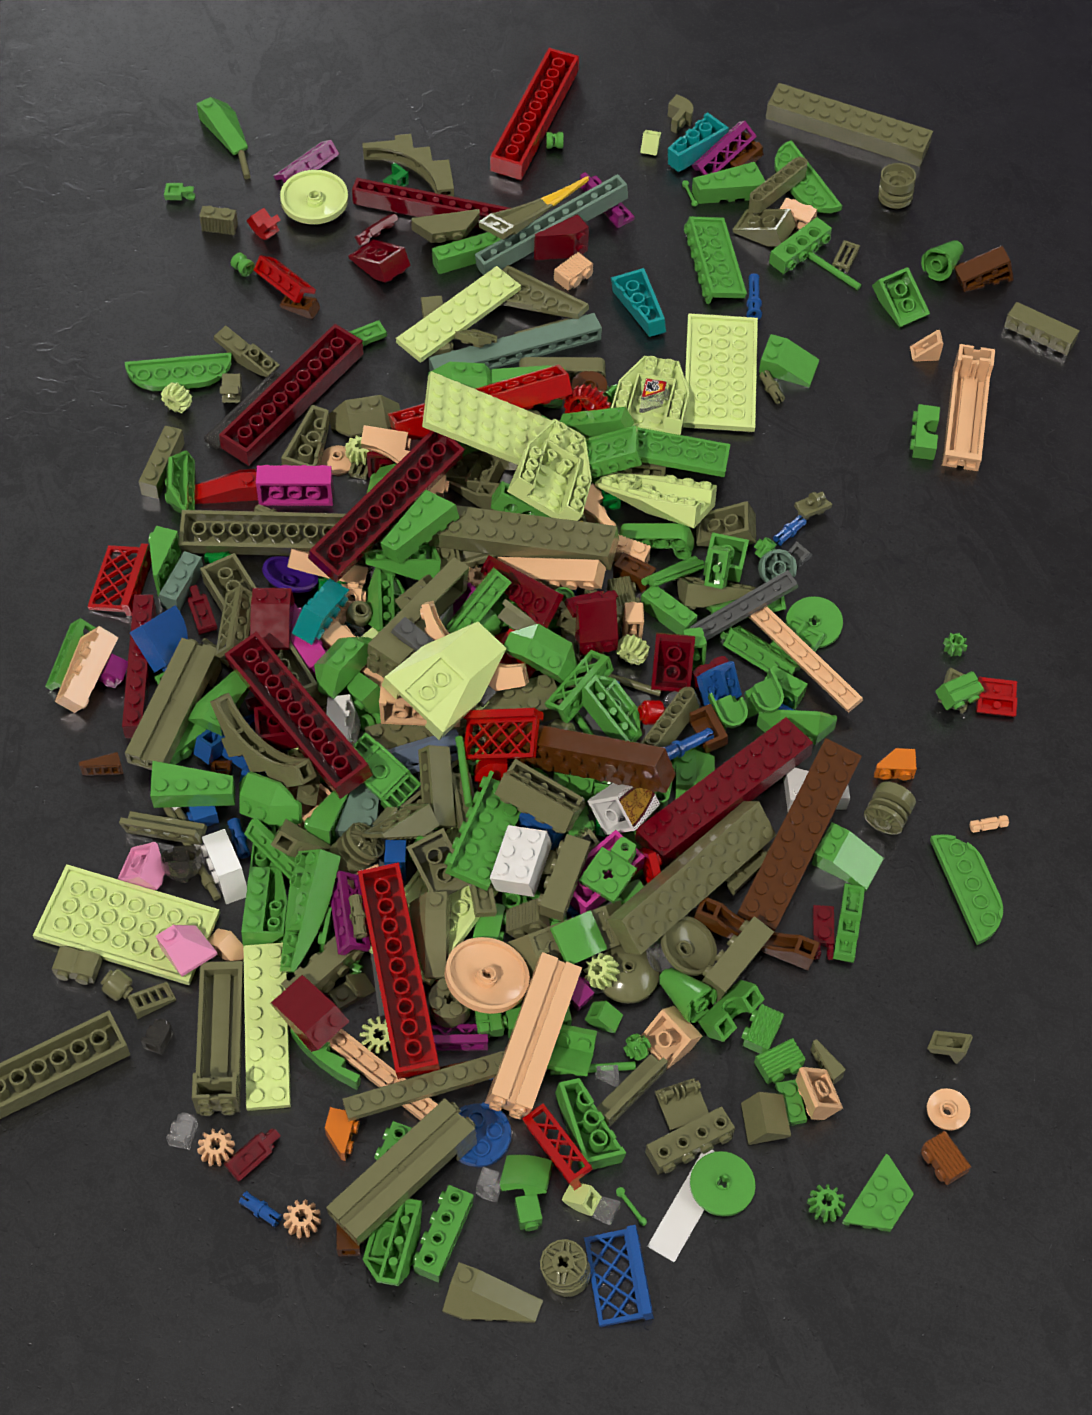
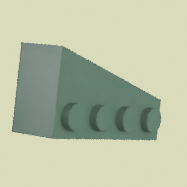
[335,784,381,841]

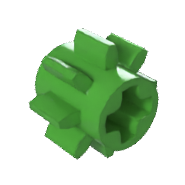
[754,537,777,558]
[943,633,968,657]
[623,1033,651,1060]

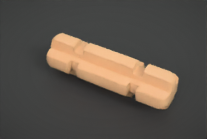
[969,815,1009,832]

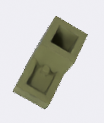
[667,94,693,133]
[220,374,242,403]

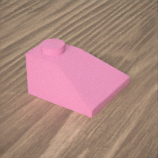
[118,842,165,890]
[156,925,218,977]

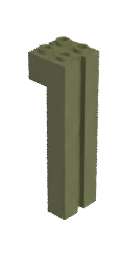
[367,557,469,678]
[125,638,222,770]
[192,961,244,1116]
[326,1099,477,1245]

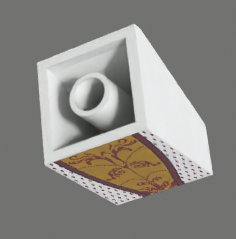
[587,783,660,835]

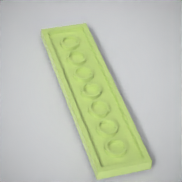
[396,266,521,363]
[244,943,291,1111]

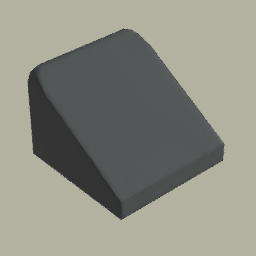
[788,541,813,567]

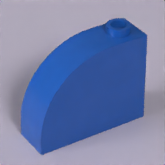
[130,605,188,673]

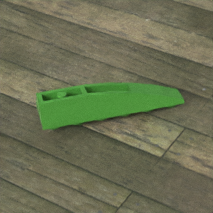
[241,843,287,947]
[280,849,341,972]

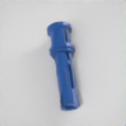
[746,273,762,320]
[663,728,714,761]

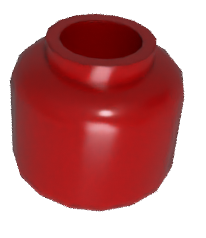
[638,700,666,725]

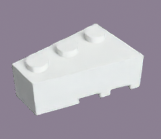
[326,694,361,746]
[783,768,850,811]
[200,829,247,904]

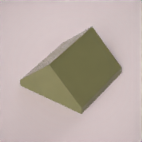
[741,1092,791,1145]

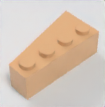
[55,626,119,713]
[379,683,461,727]

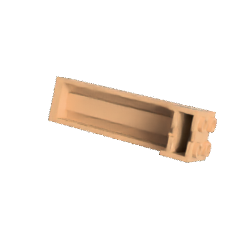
[942,344,995,471]
[485,952,582,1119]

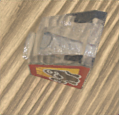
[639,378,669,413]

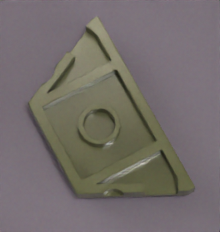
[725,842,772,895]

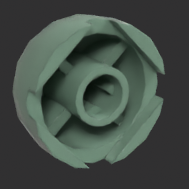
[758,549,797,582]

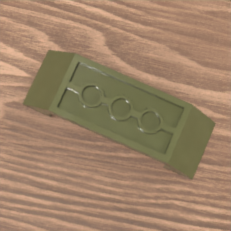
[506,900,622,979]

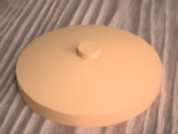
[444,937,529,1014]

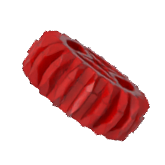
[563,384,611,413]

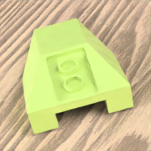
[611,356,689,435]
[507,419,592,521]
[595,472,717,528]
[382,622,506,740]

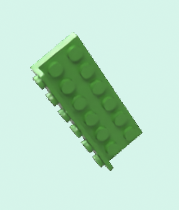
[684,216,747,304]
[586,425,642,478]
[637,427,730,477]
[444,770,521,891]

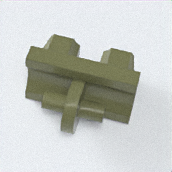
[794,492,832,520]

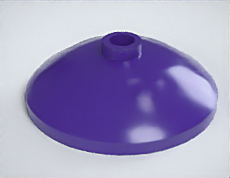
[262,556,318,594]

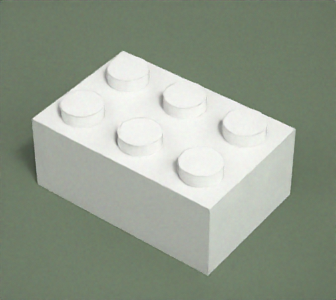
[490,825,552,897]

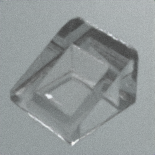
[596,1065,619,1087]
[592,1196,621,1225]

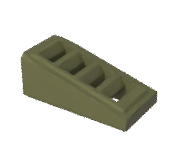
[127,982,176,1019]
[810,1039,846,1085]

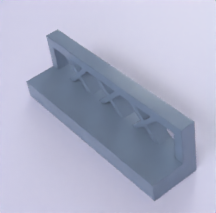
[388,729,459,774]

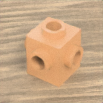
[341,582,367,608]

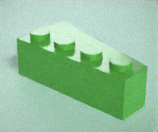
[692,162,765,204]
[380,490,459,564]
[150,761,236,808]
[555,1078,626,1170]

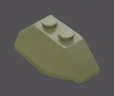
[411,209,480,243]
[329,395,400,437]

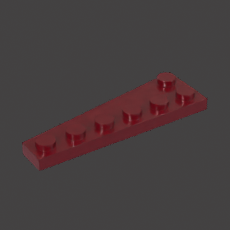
[480,555,564,628]

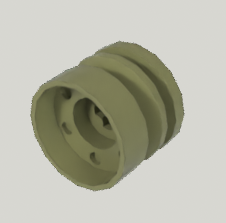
[878,163,916,209]
[864,782,916,835]
[329,822,385,874]
[540,1239,591,1297]

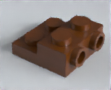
[718,131,764,168]

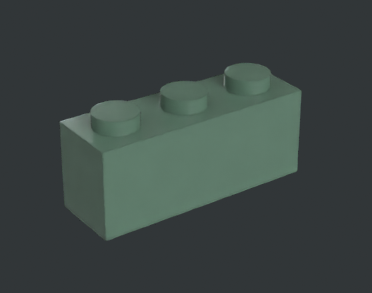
[159,551,203,611]

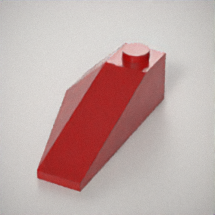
[195,469,258,504]

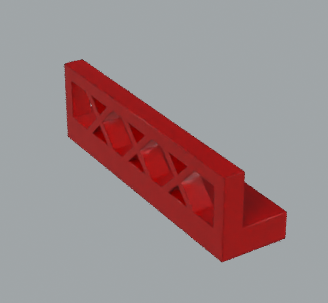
[253,255,316,303]
[522,1103,593,1191]

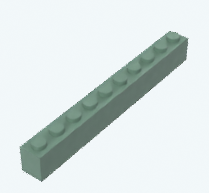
[475,174,628,275]
[429,313,602,372]

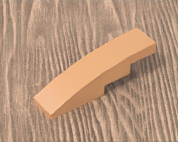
[287,548,368,585]

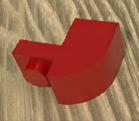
[247,208,281,240]
[474,759,507,792]

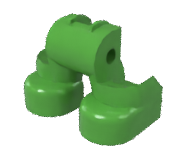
[708,668,784,728]

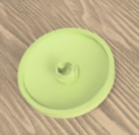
[280,170,348,224]

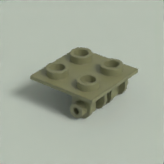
[655,1078,709,1131]

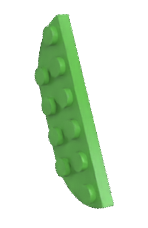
[774,141,842,214]
[125,352,232,391]
[930,835,1003,945]

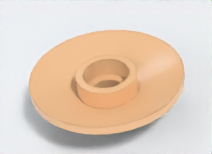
[320,445,352,476]
[927,1089,970,1130]

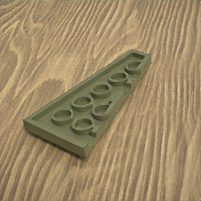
[501,265,589,319]

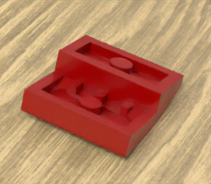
[976,677,1017,717]

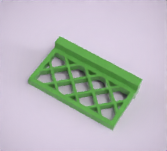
[445,567,512,633]
[244,818,298,879]

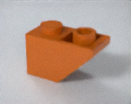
[874,748,917,780]
[325,1107,359,1161]

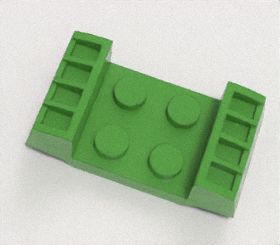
[353,733,421,809]

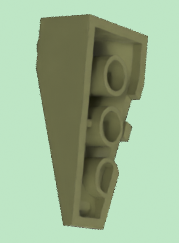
[677,576,756,610]
[409,891,452,979]
[442,1262,543,1323]

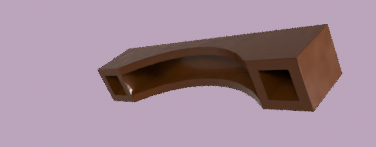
[694,897,819,970]

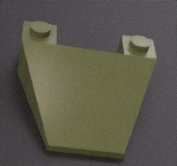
[445,450,518,510]

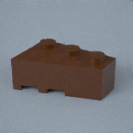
[955,246,1014,292]

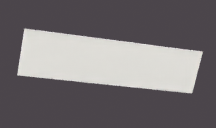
[647,1150,721,1262]

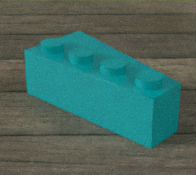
[668,112,729,172]
[611,268,666,337]
[292,578,349,645]

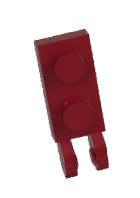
[813,905,834,960]

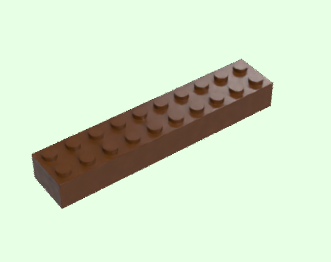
[482,723,676,793]
[737,738,862,932]

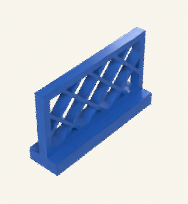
[584,1225,654,1327]

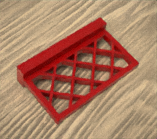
[87,543,152,616]
[464,708,544,760]

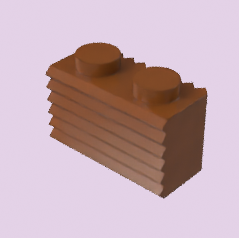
[921,1131,971,1185]

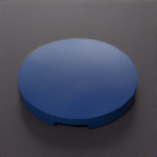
[454,1102,511,1167]

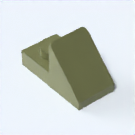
[328,973,375,1011]
[928,1031,973,1064]

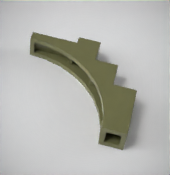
[362,134,454,197]
[210,693,317,787]

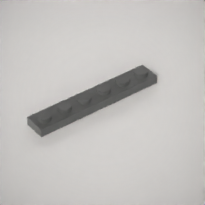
[690,570,799,641]
[391,617,496,708]

